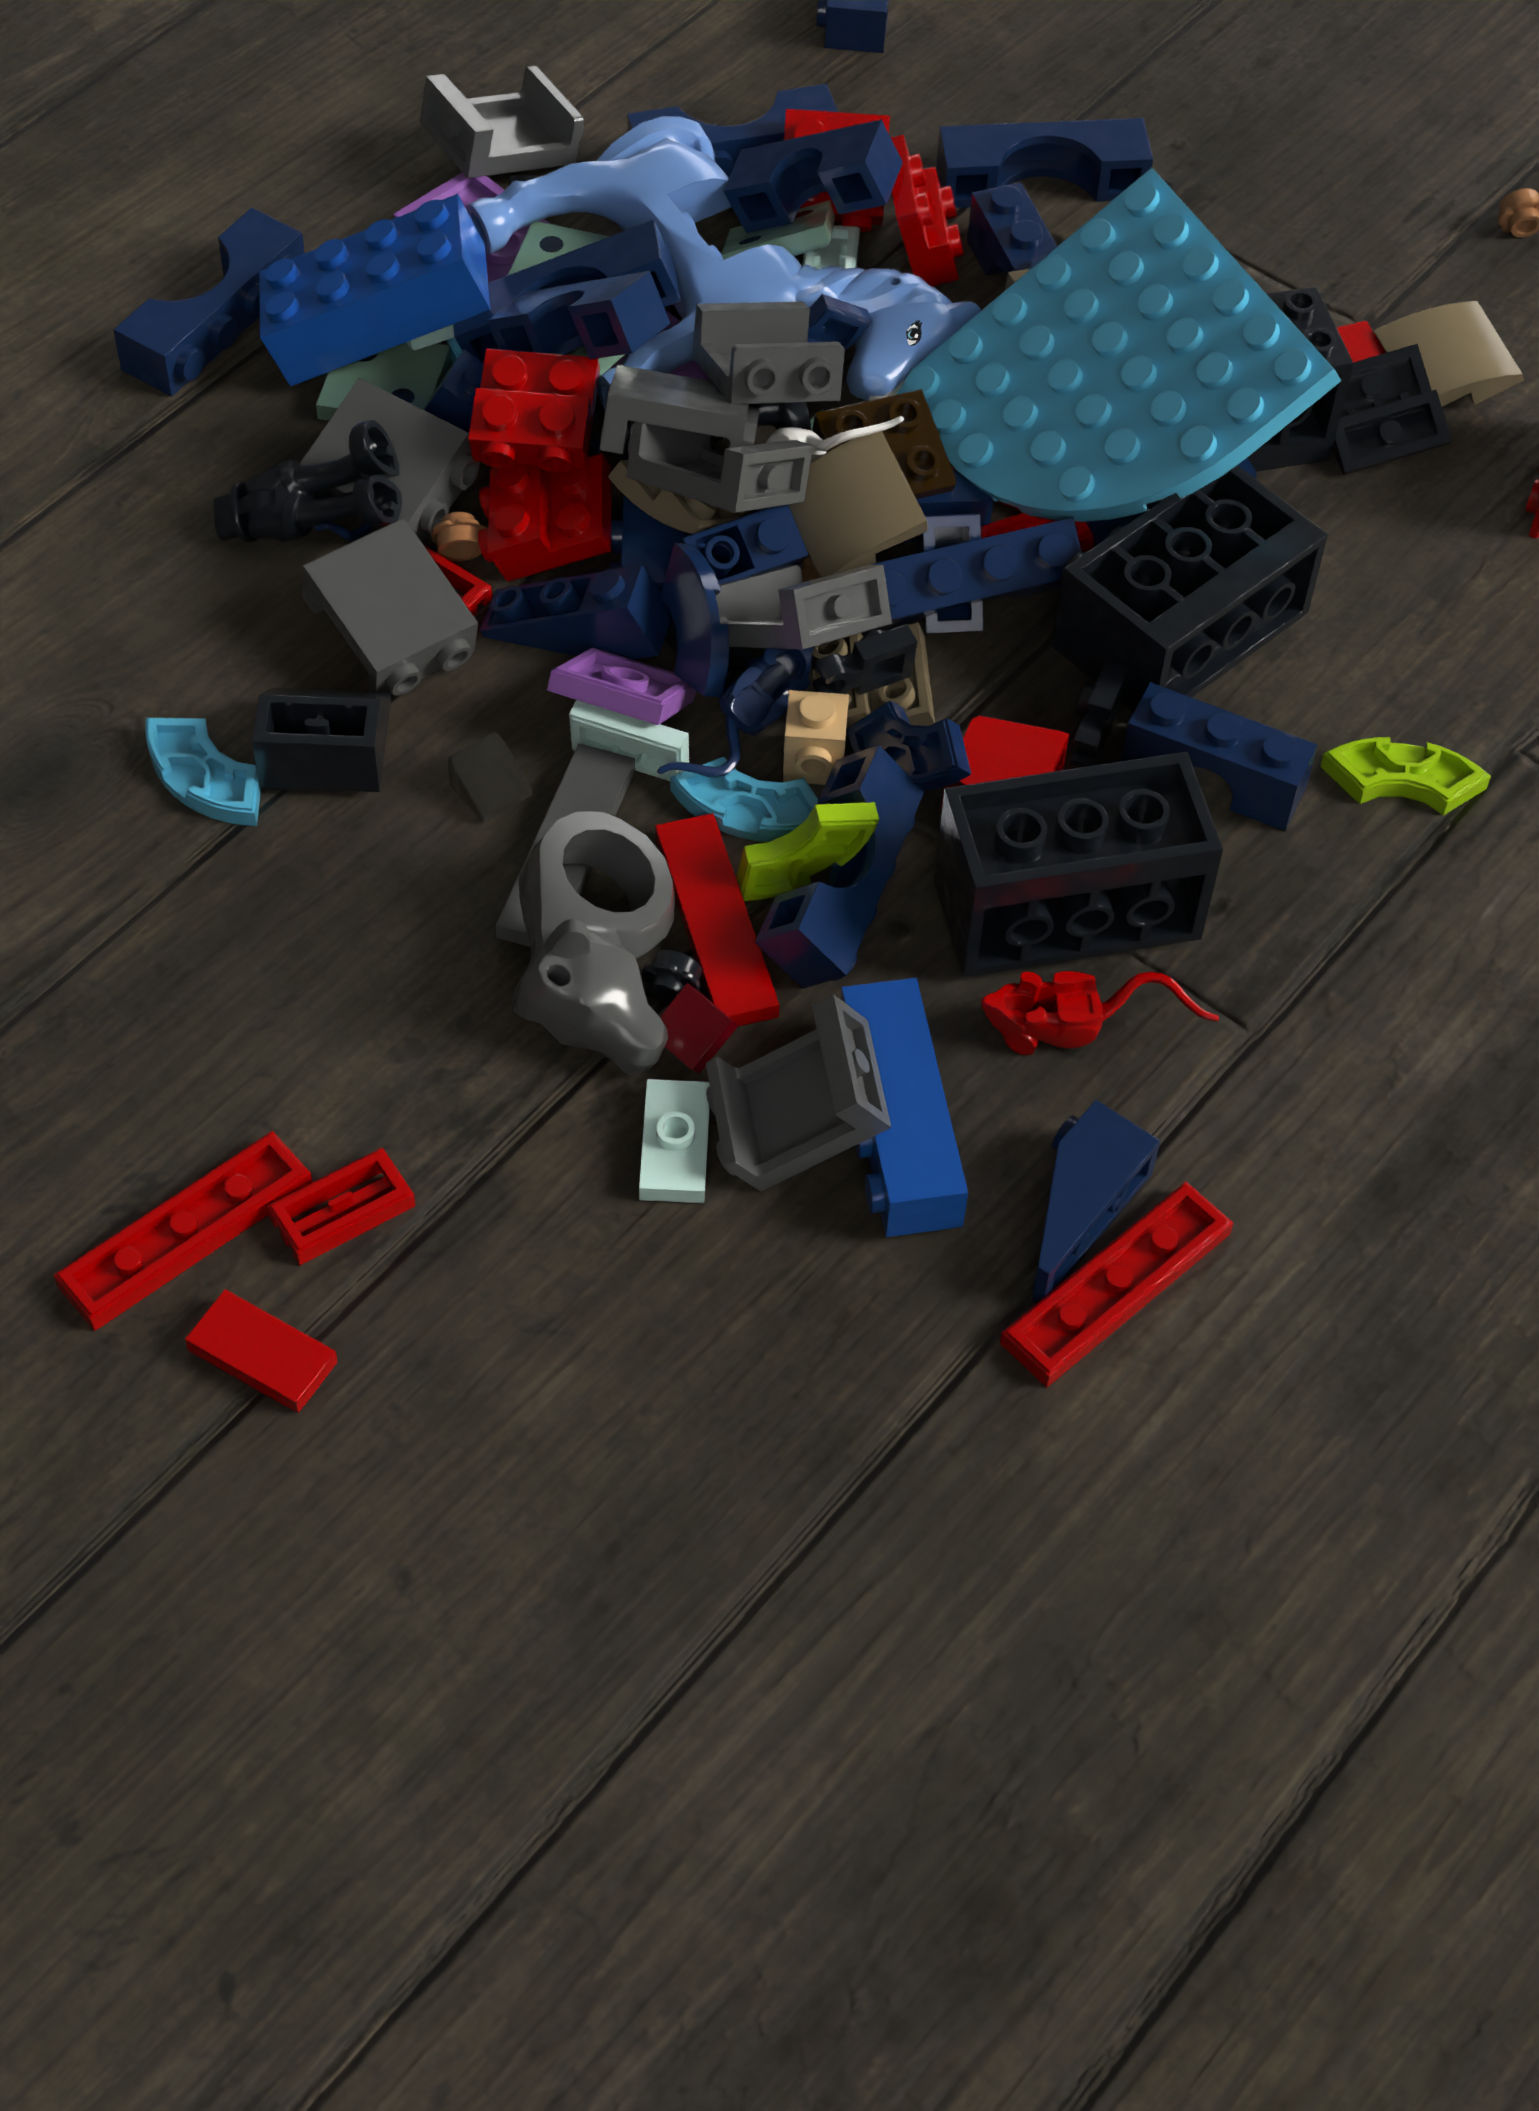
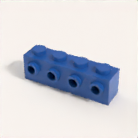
[841,978,968,1237]

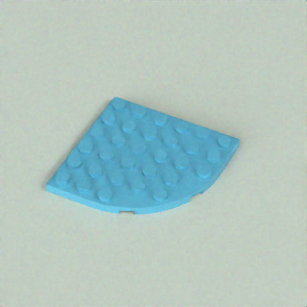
[896,168,1341,522]

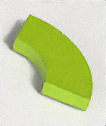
[1320,737,1491,816]
[736,802,879,901]

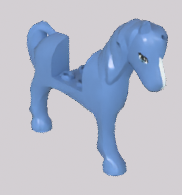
[467,116,981,410]

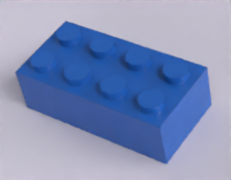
[259,194,491,387]

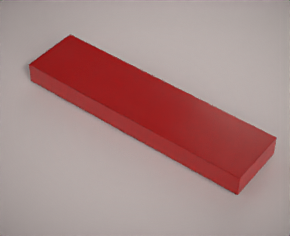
[655,813,780,1026]
[53,1131,312,1331]
[999,1181,1233,1388]

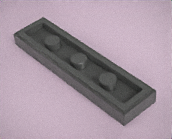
[496,743,635,947]

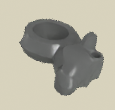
[512,811,675,1075]

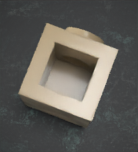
[783,690,849,785]

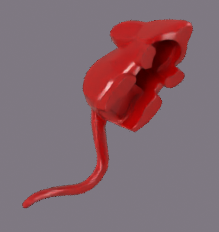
[981,971,1219,1055]

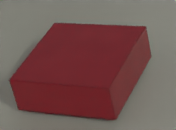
[660,983,739,1074]

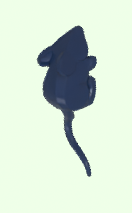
[657,646,815,778]

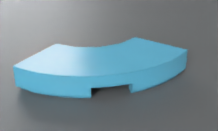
[145,718,261,826]
[670,757,818,842]

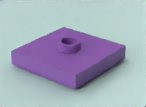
[547,647,696,725]

